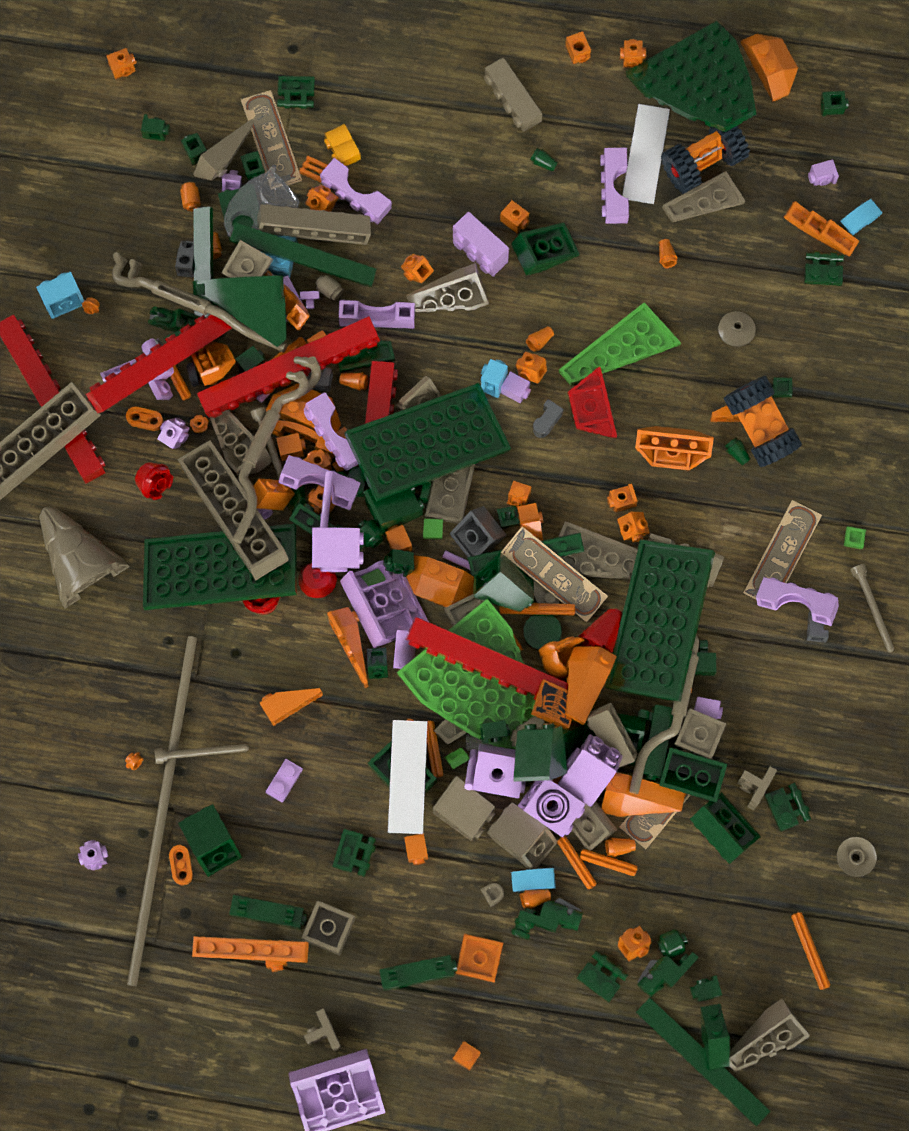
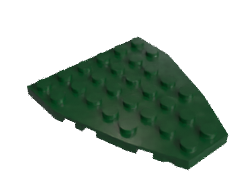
[626,21,756,132]

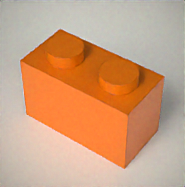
[253,479,295,510]

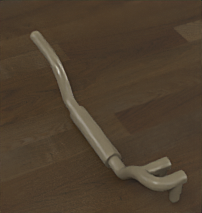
[112,252,287,352]
[232,356,321,544]
[629,635,699,794]

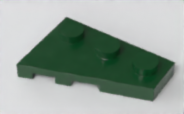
[338,340,395,373]

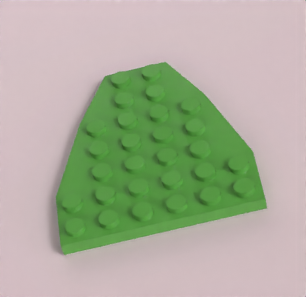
[396,599,535,750]

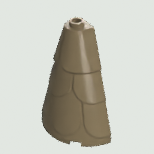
[39,506,129,608]

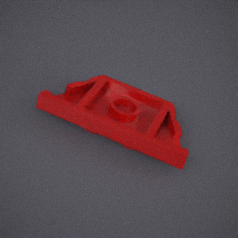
[568,367,617,438]

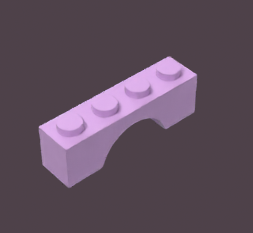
[600,148,629,223]
[320,158,392,224]
[339,300,415,329]
[304,393,358,471]
[278,455,360,510]
[756,577,839,626]

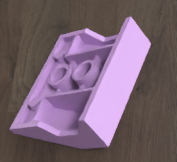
[340,560,429,648]
[289,1049,385,1131]

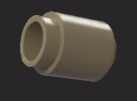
[316,274,344,301]

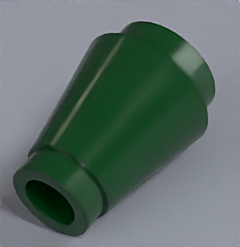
[530,148,558,172]
[724,437,751,466]

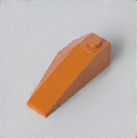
[327,607,369,688]
[566,647,617,725]
[601,772,685,817]

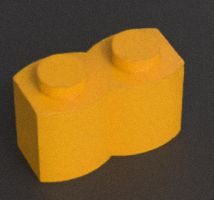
[324,124,361,166]

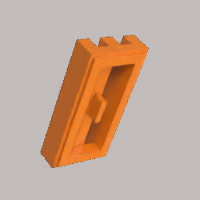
[299,156,328,183]

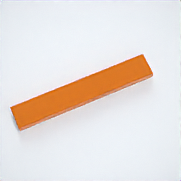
[192,936,309,963]

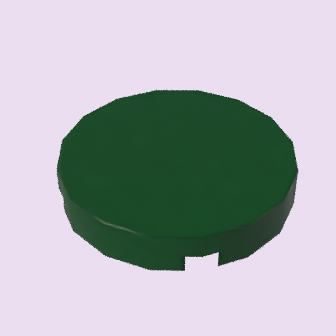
[523,615,562,651]

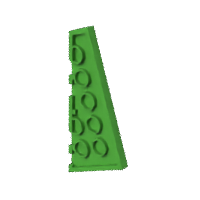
[559,302,681,385]

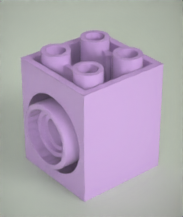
[312,528,363,572]
[558,734,623,807]
[472,743,526,798]
[518,780,585,837]

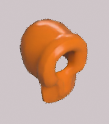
[539,636,584,679]

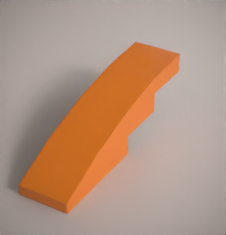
[784,201,859,256]

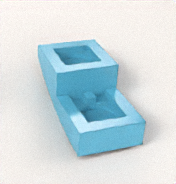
[841,199,882,236]
[511,868,556,892]

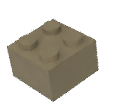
[302,901,355,956]

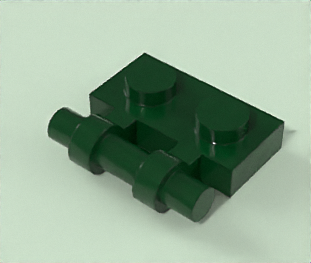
[277,76,315,109]
[804,251,844,286]
[764,783,811,832]
[332,829,376,877]
[576,951,629,1003]

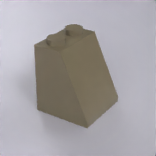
[433,776,496,841]
[487,802,557,870]

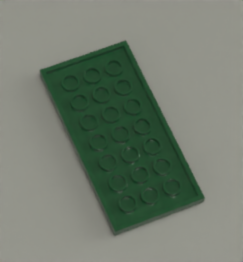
[344,383,511,501]
[143,524,297,610]
[605,540,715,702]

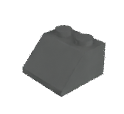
[450,506,507,557]

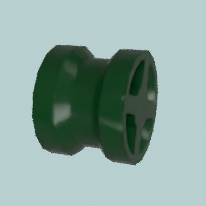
[511,918,534,940]

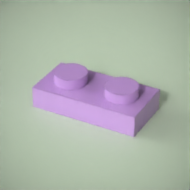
[265,759,303,803]

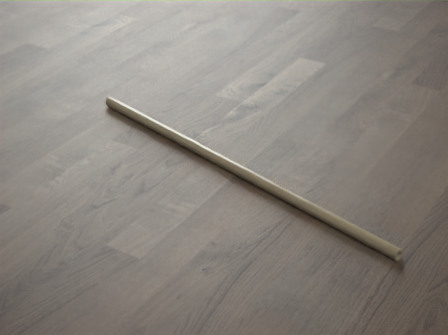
[127,636,197,986]

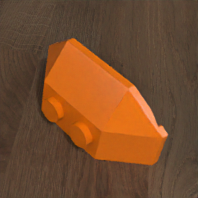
[740,34,798,102]
[191,342,236,386]
[266,383,341,433]
[635,426,714,471]
[406,556,474,607]

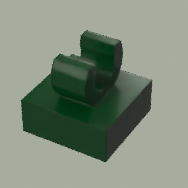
[497,505,520,529]

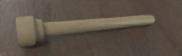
[251,407,283,479]
[850,564,894,652]
[154,744,249,764]

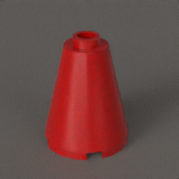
[577,608,623,653]

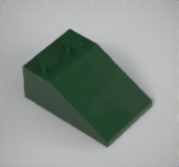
[511,223,580,276]

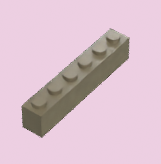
[257,204,371,245]

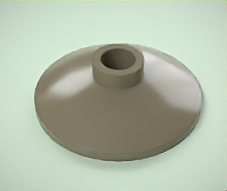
[718,311,756,347]
[837,837,877,877]

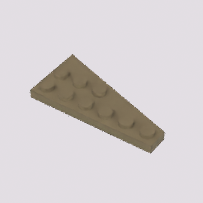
[559,521,638,579]

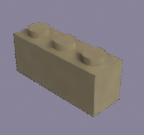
[587,703,638,768]

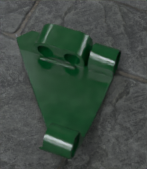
[192,276,286,347]

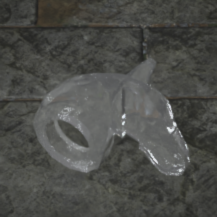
[224,165,299,237]

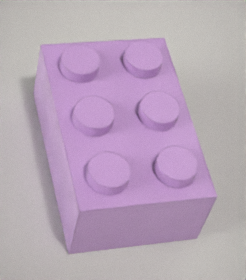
[453,211,509,277]

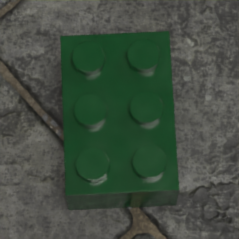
[368,741,437,794]

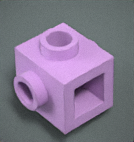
[157,418,190,449]
[78,840,108,870]

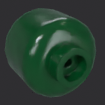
[357,519,384,548]
[657,929,688,959]

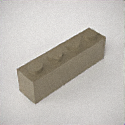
[484,57,542,132]

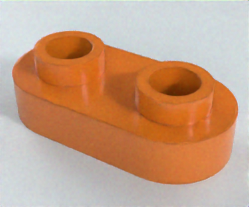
[126,407,164,431]
[169,845,193,885]

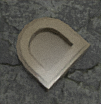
[480,883,504,907]

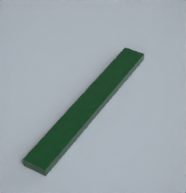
[229,222,377,288]
[636,997,770,1126]

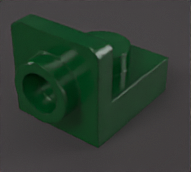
[367,648,388,679]

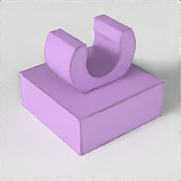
[222,170,242,191]
[300,291,320,309]

